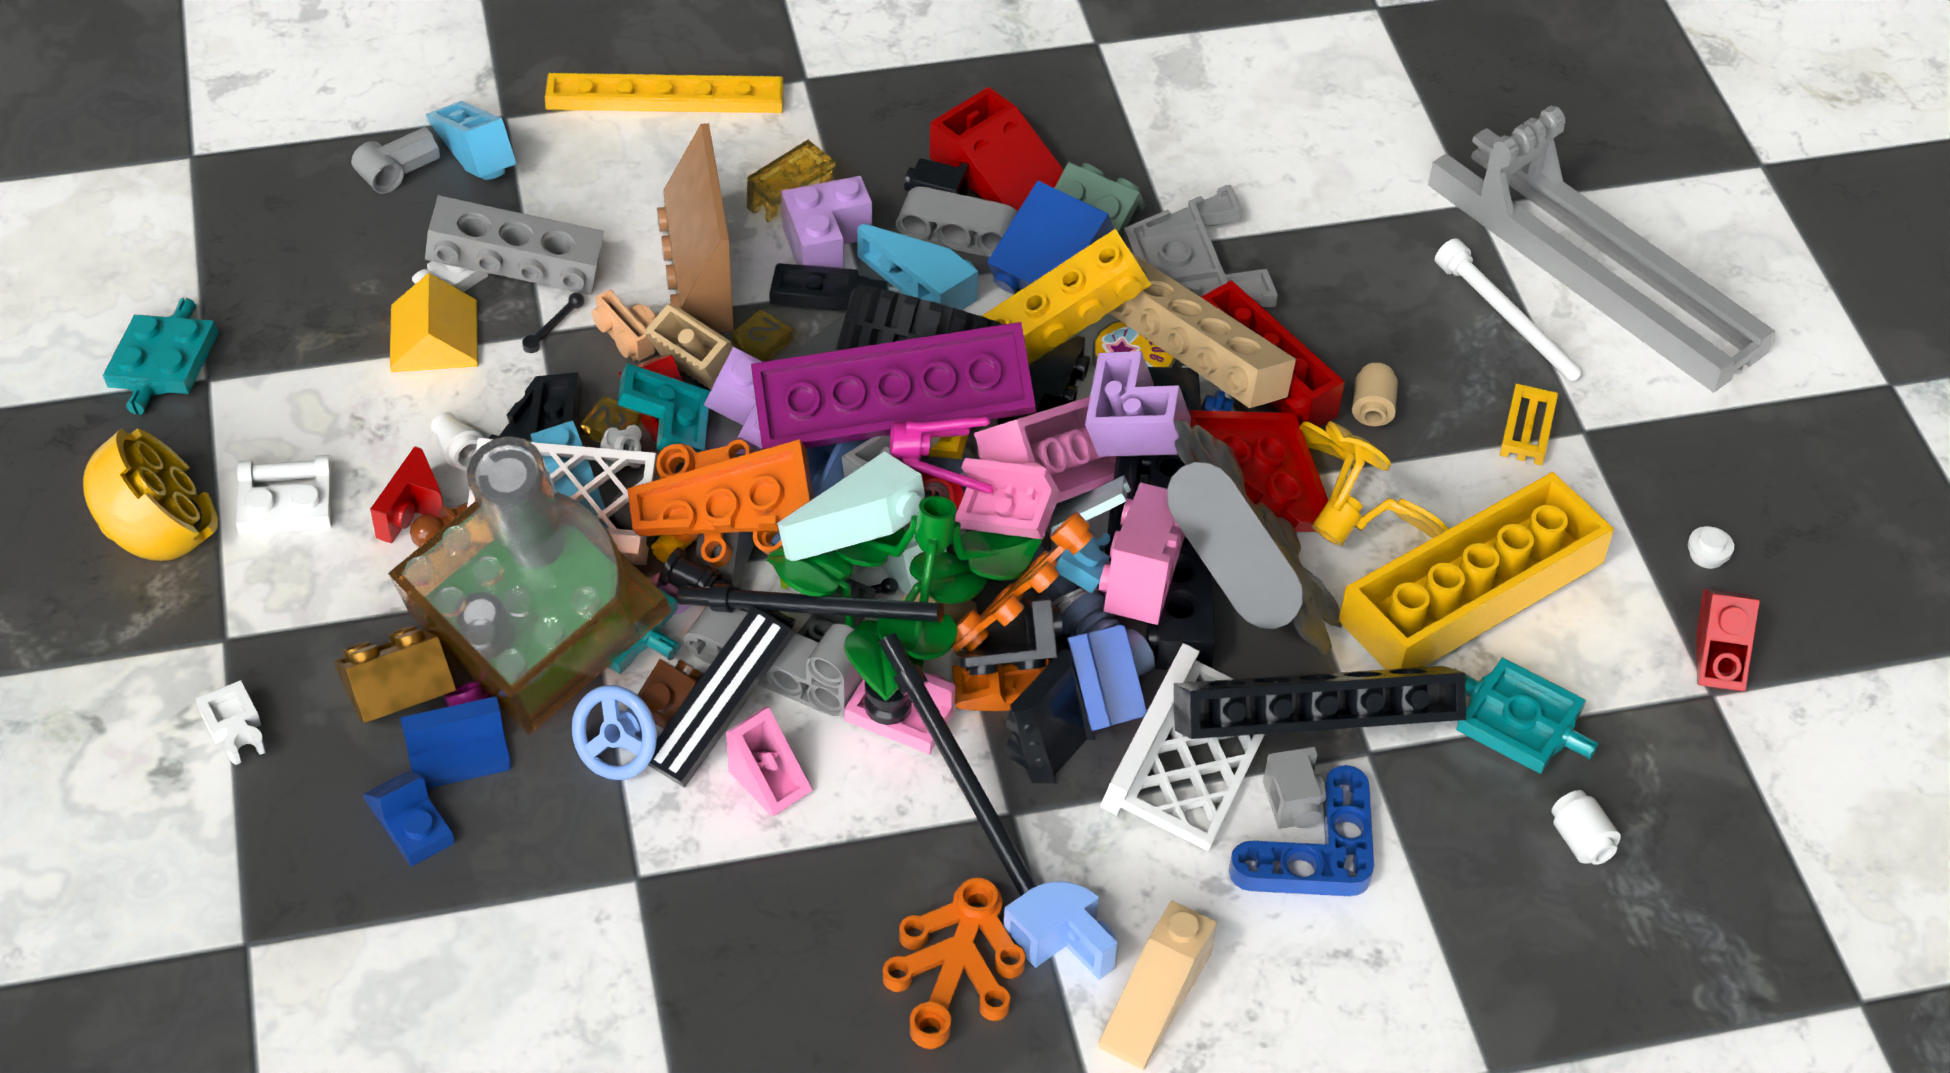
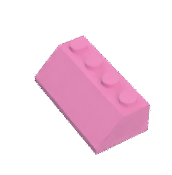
[974,396,1116,503]

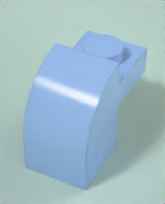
[1003,882,1118,980]

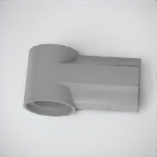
[351,127,440,194]

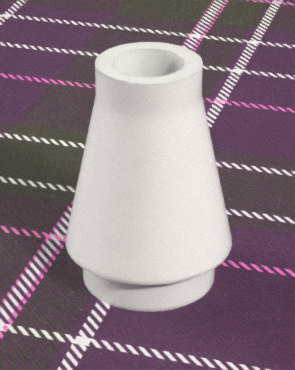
[431,412,484,471]

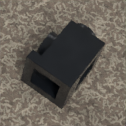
[904,158,969,196]

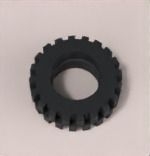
[836,285,1005,350]

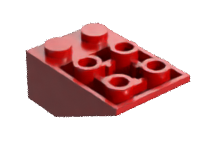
[929,87,1064,212]

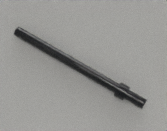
[677,583,944,622]
[879,633,1037,896]

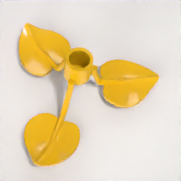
[1299,421,1448,547]

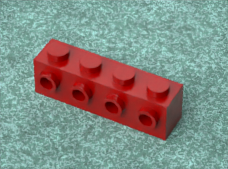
[1201,280,1345,427]

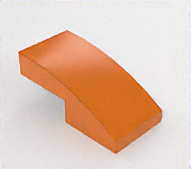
[952,658,1050,711]

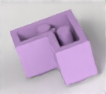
[781,176,872,268]
[704,347,762,454]
[1085,351,1191,457]

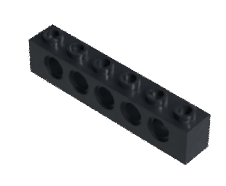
[1173,666,1466,739]

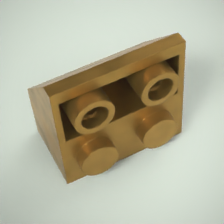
[334,626,456,723]

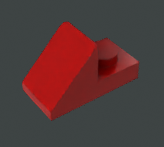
[370,446,444,544]

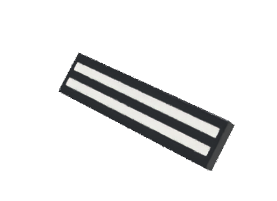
[648,606,794,788]

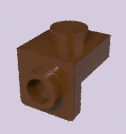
[637,659,704,729]

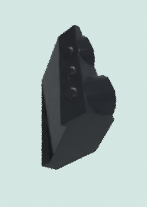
[1004,649,1095,783]

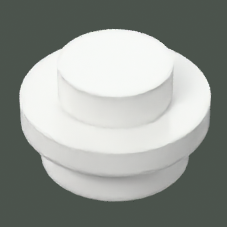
[1688,526,1734,569]

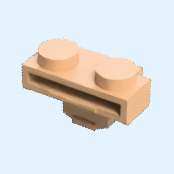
[592,290,656,361]

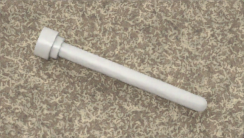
[1435,238,1581,381]

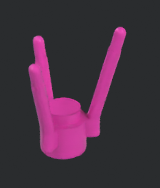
[889,417,993,494]

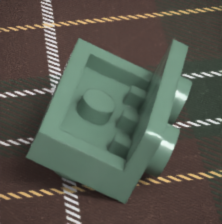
[1055,162,1146,238]

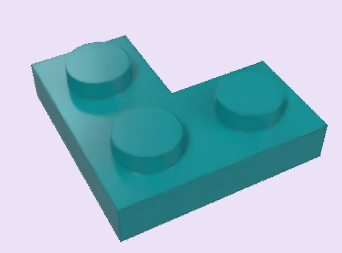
[617,363,710,452]

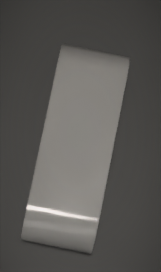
[896,187,1018,257]

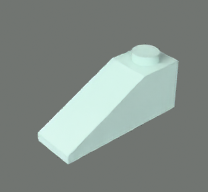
[778,451,926,561]

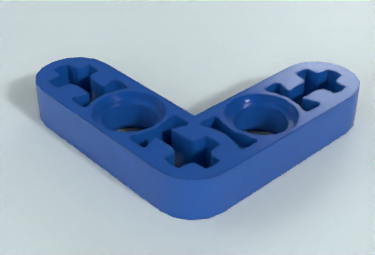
[1229,765,1374,896]

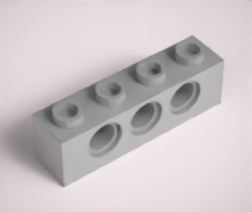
[425,195,604,295]

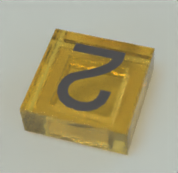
[732,309,793,362]
[579,396,641,443]

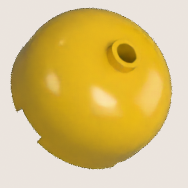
[83,428,218,561]

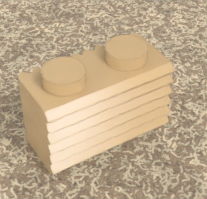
[645,303,734,391]

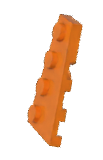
[627,439,814,536]

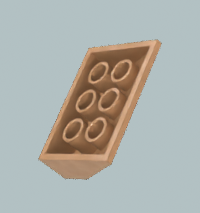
[657,123,734,333]

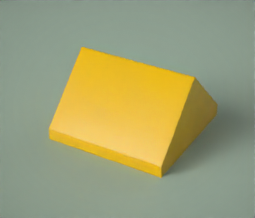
[390,273,478,372]

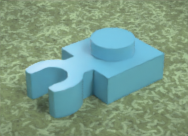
[1054,522,1110,594]

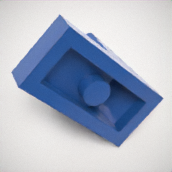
[363,771,455,867]

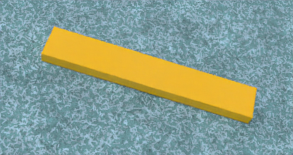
[545,73,783,113]

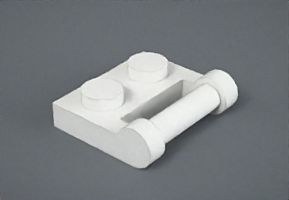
[236,455,332,534]

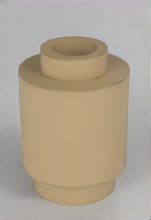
[1352,363,1398,426]

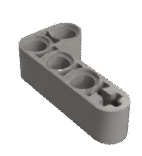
[684,606,863,716]

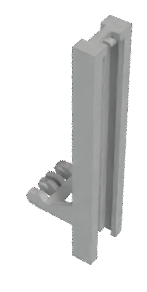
[1428,105,1775,393]

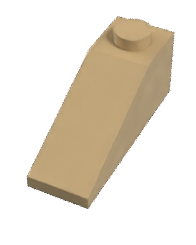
[1098,900,1217,1070]

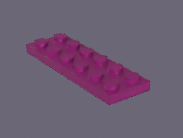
[751,322,1036,450]

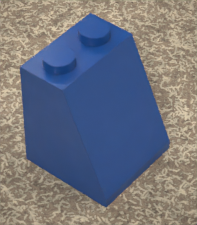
[987,181,1114,293]

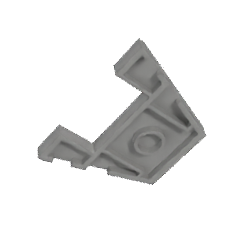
[1123,185,1278,307]

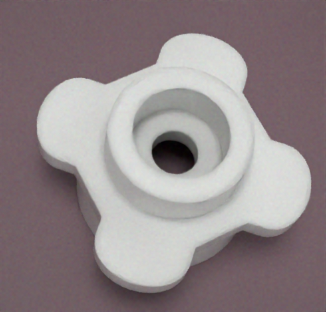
[600,425,642,468]

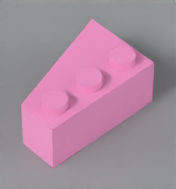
[1098,482,1185,625]

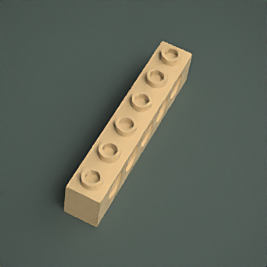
[1109,252,1296,408]

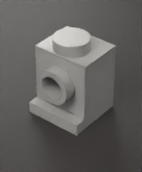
[1263,747,1326,829]

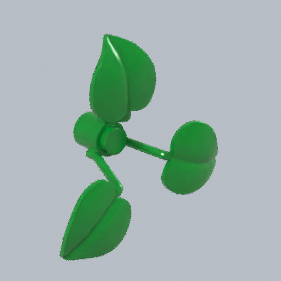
[835,496,1042,660]
[766,547,987,701]

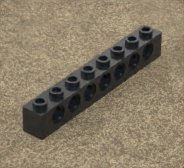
[1141,367,1216,669]

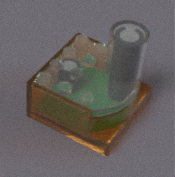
[388,436,671,735]

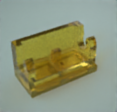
[747,139,835,222]

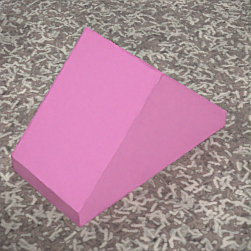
[726,707,813,816]

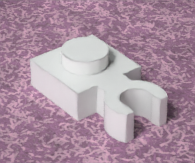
[195,680,266,765]

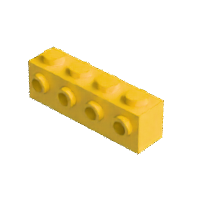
[982,229,1151,365]

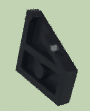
[488,372,582,456]

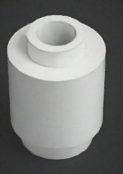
[1552,790,1621,865]

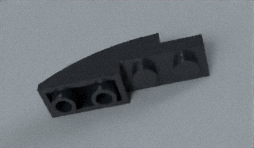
[997,335,1090,426]

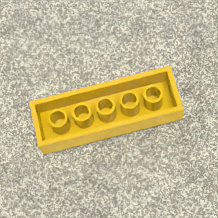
[1338,471,1614,669]

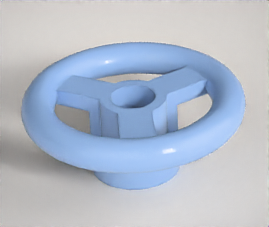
[572,685,657,780]

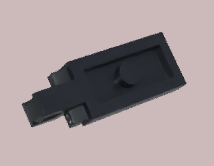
[769,263,889,310]

